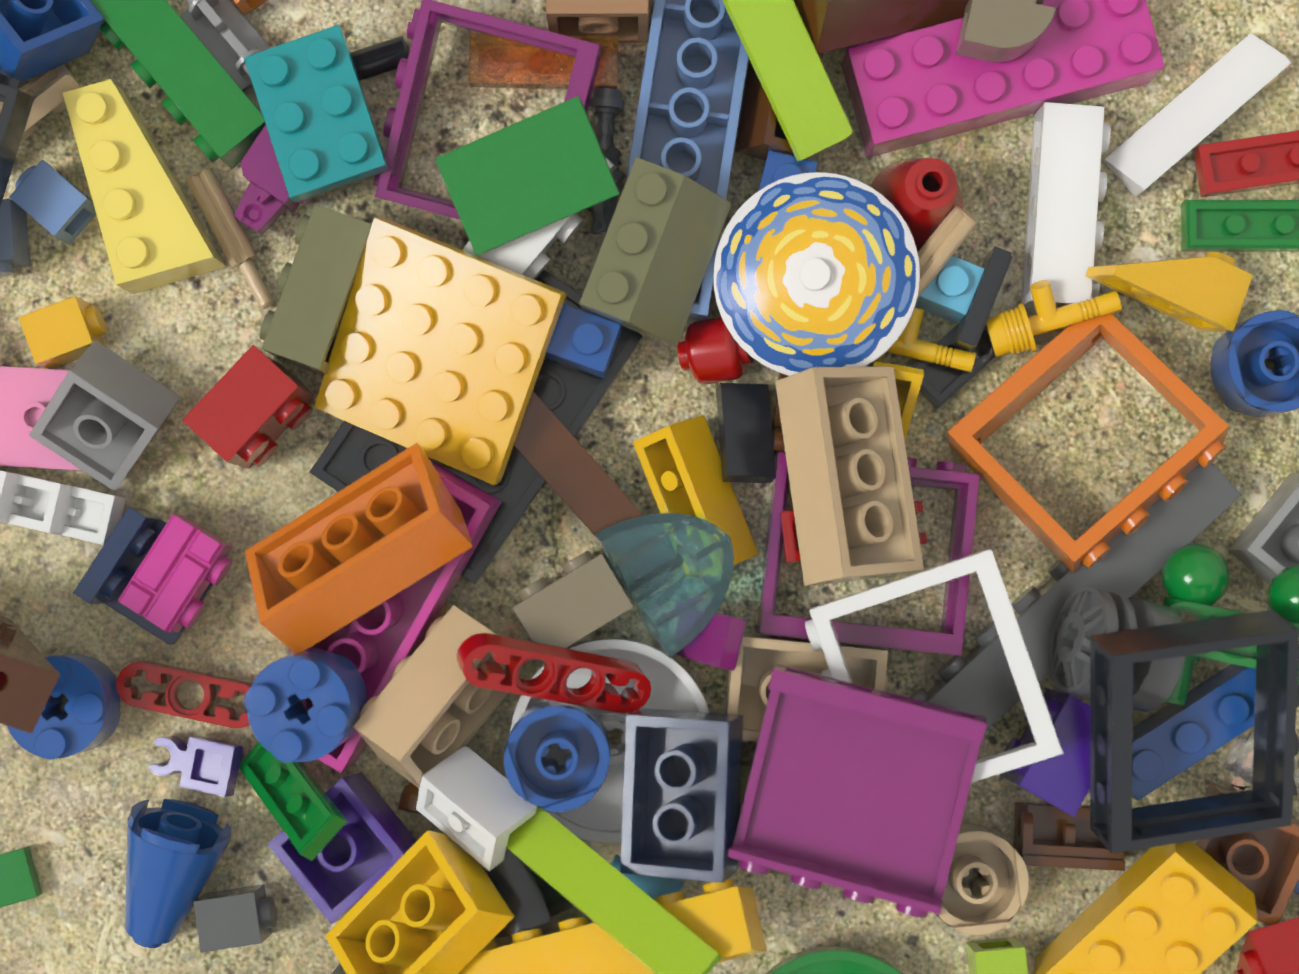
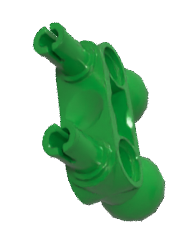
[1162,544,1299,705]

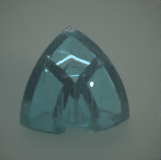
[595,513,734,658]

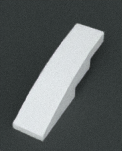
[0,470,126,545]

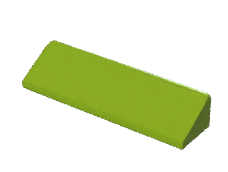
[722,0,853,162]

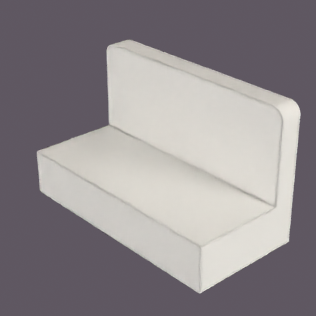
[416,746,537,871]

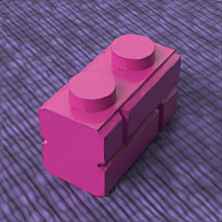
[118,514,233,633]

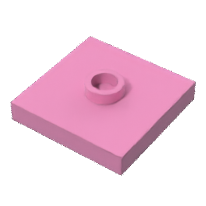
[0,366,83,471]

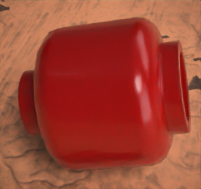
[677,317,754,385]

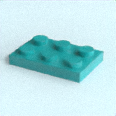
[244,25,389,203]

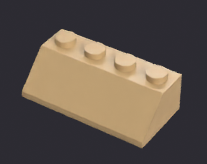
[775,367,924,586]

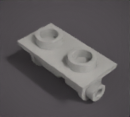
[180,0,270,91]

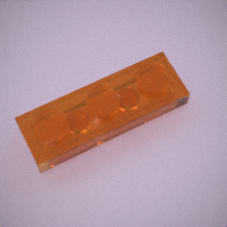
[469,33,619,90]

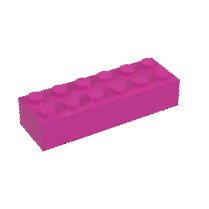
[841,0,1165,158]
[290,459,502,773]

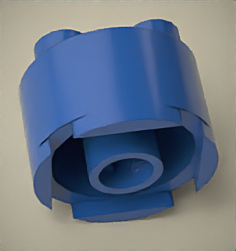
[1210,310,1299,417]
[245,648,367,763]
[7,654,121,760]
[504,700,610,812]

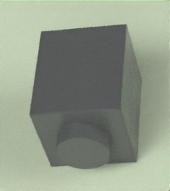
[193,884,277,953]

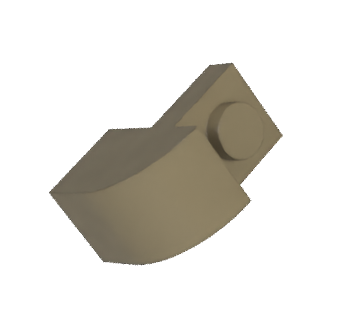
[955,0,1056,62]

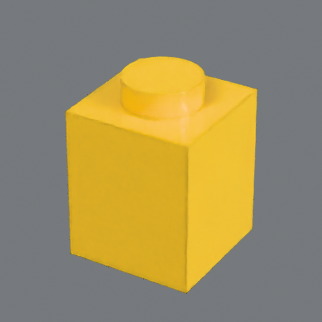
[18,296,107,369]

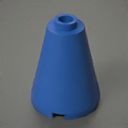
[125,799,231,948]

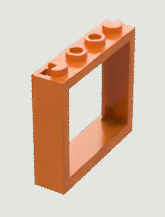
[947,313,1229,574]

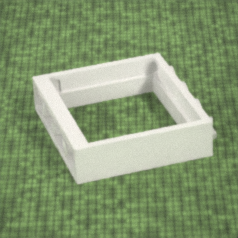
[805,548,1063,783]

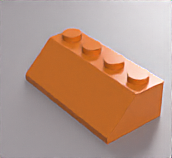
[245,443,473,654]

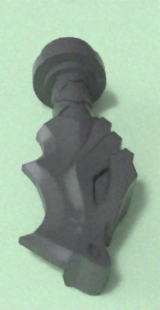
[587,88,627,235]

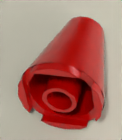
[870,158,963,252]

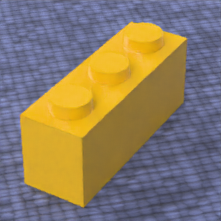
[633,415,759,583]

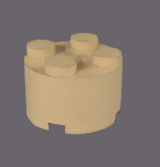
[936,823,1029,935]

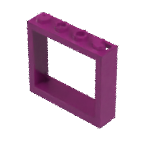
[372,0,603,220]
[757,452,980,656]

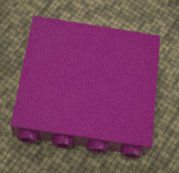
[728,664,987,918]

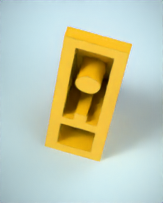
[1086,252,1253,332]

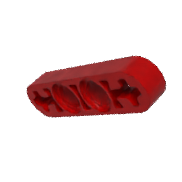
[457,633,652,713]

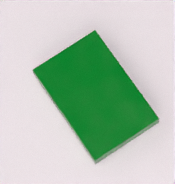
[435,96,621,256]

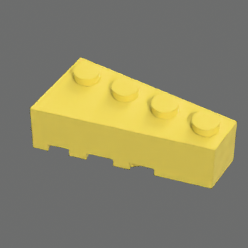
[63,79,227,294]

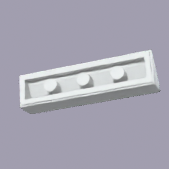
[1103,33,1291,197]

